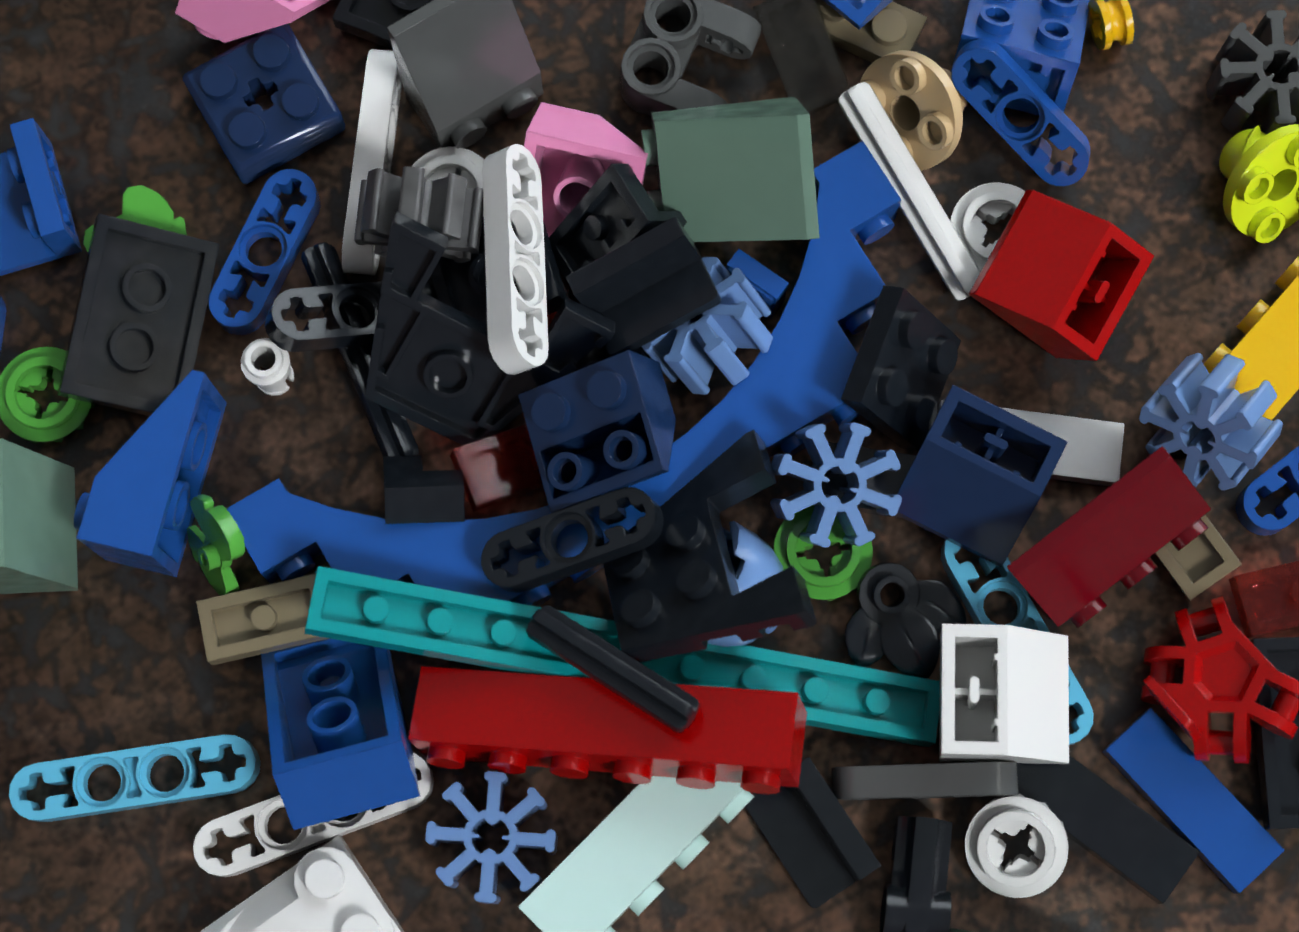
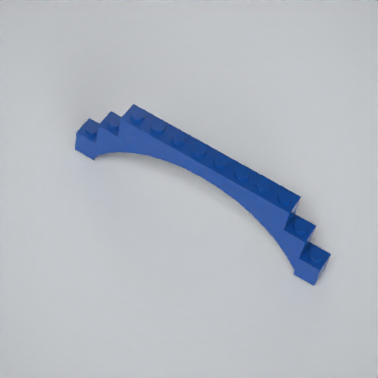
[226,140,901,607]

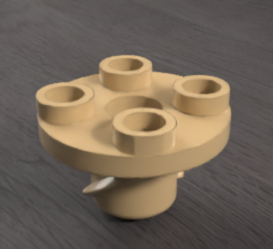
[856,50,967,171]

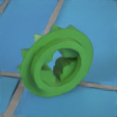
[0,347,95,444]
[774,505,873,601]

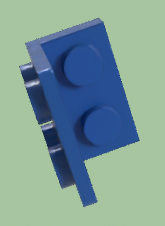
[951,0,1090,115]
[0,118,82,276]

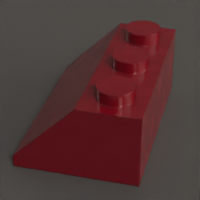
[1007,446,1211,629]

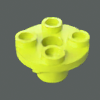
[1219,124,1299,244]

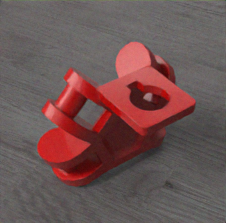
[1141,596,1299,764]

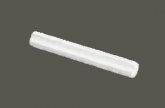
[838,82,980,301]

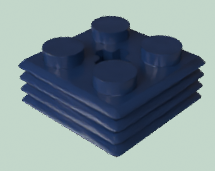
[182,24,346,184]

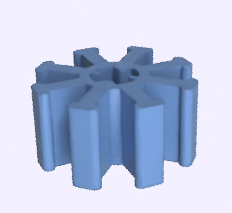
[642,257,773,395]
[1139,353,1283,490]
[770,422,902,548]
[425,771,558,904]

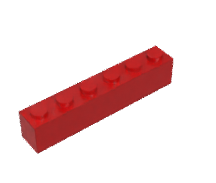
[408,666,807,794]

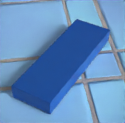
[1102,708,1285,894]

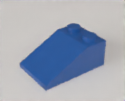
[74,370,227,577]
[261,639,420,830]

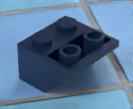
[519,350,676,513]
[896,385,1068,567]

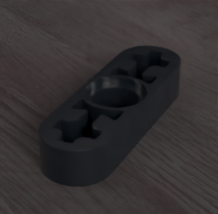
[265,281,438,352]
[481,487,663,593]

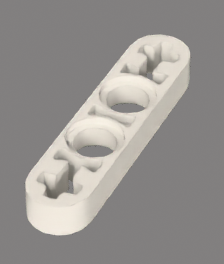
[342,49,402,276]
[482,144,549,375]
[193,753,434,877]

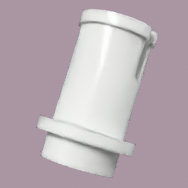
[240,338,294,396]

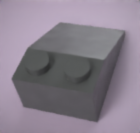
[387,0,543,149]

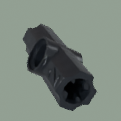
[879,816,953,932]

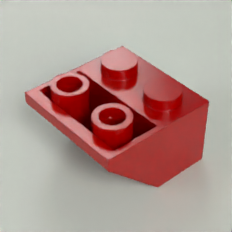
[968,190,1154,361]

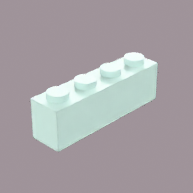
[518,776,754,932]

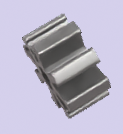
[354,166,484,263]

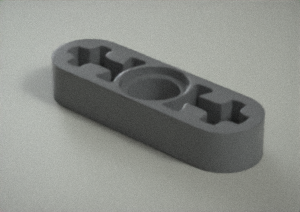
[831,762,1018,800]

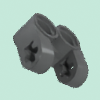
[619,0,762,117]

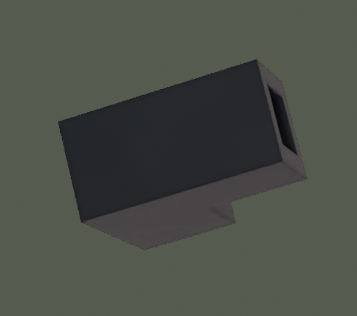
[383,455,465,524]

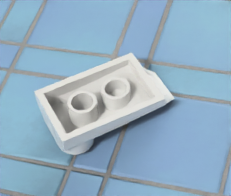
[200,835,404,932]

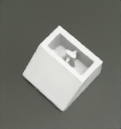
[939,624,1069,764]

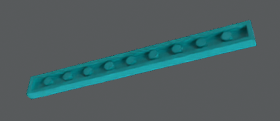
[305,566,940,748]

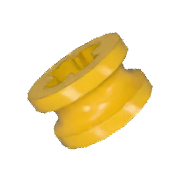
[1088,0,1134,50]

